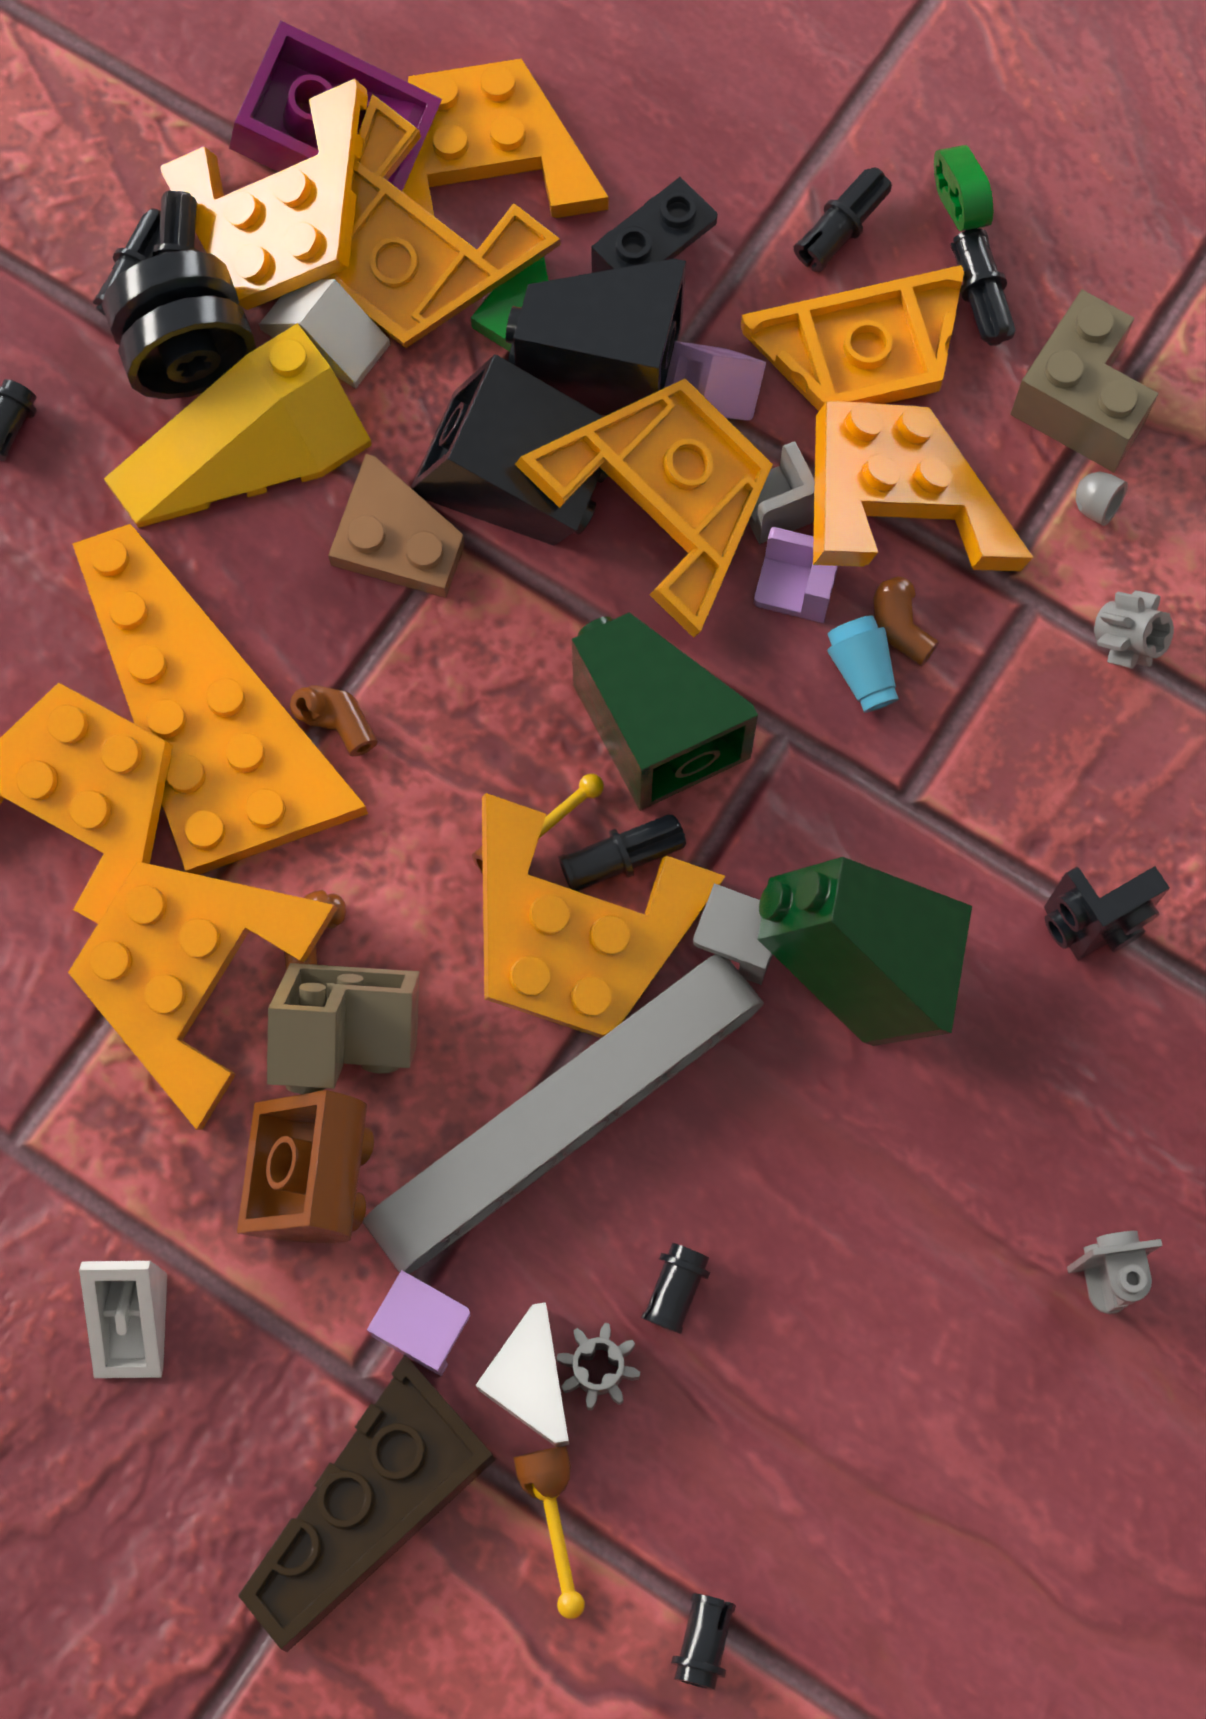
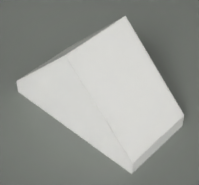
[259,279,390,389]
[79,1261,167,1378]
[476,1302,569,1447]

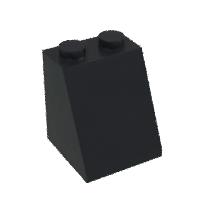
[505,259,686,416]
[411,354,608,546]

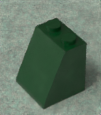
[572,612,758,811]
[757,857,972,1046]

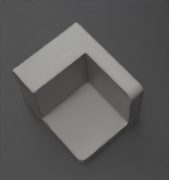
[748,441,815,544]
[693,883,773,985]

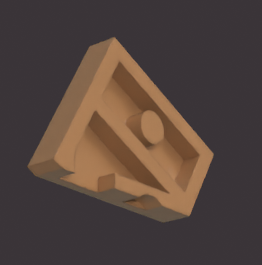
[328,454,465,598]

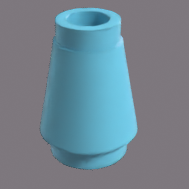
[827,615,899,713]

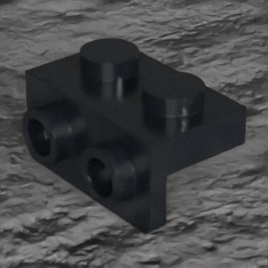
[591,177,718,273]
[1044,866,1170,961]

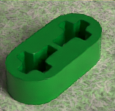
[934,145,994,231]

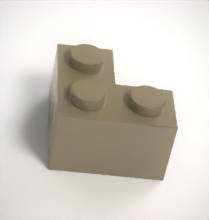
[1010,289,1159,473]
[267,963,420,1094]

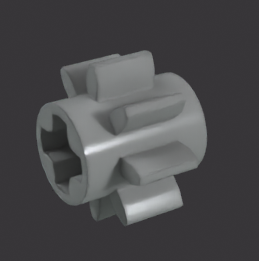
[1094,590,1174,669]
[556,1323,640,1410]

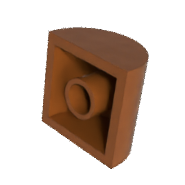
[237,1090,374,1243]

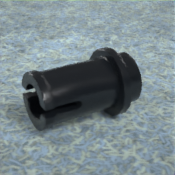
[0,379,37,461]
[641,1243,710,1334]
[671,1593,736,1690]

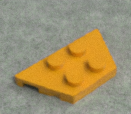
[741,265,964,411]

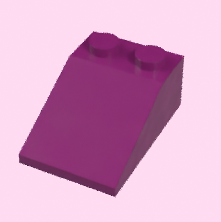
[229,20,442,191]

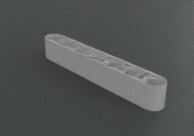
[363,954,764,1274]

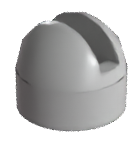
[1076,471,1128,526]

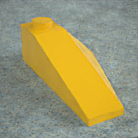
[104,323,372,528]

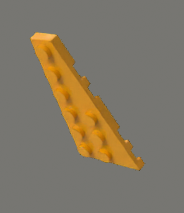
[72,524,368,875]

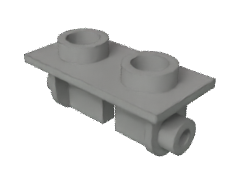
[1067,1231,1162,1314]

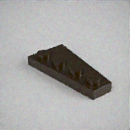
[238,1355,496,1652]

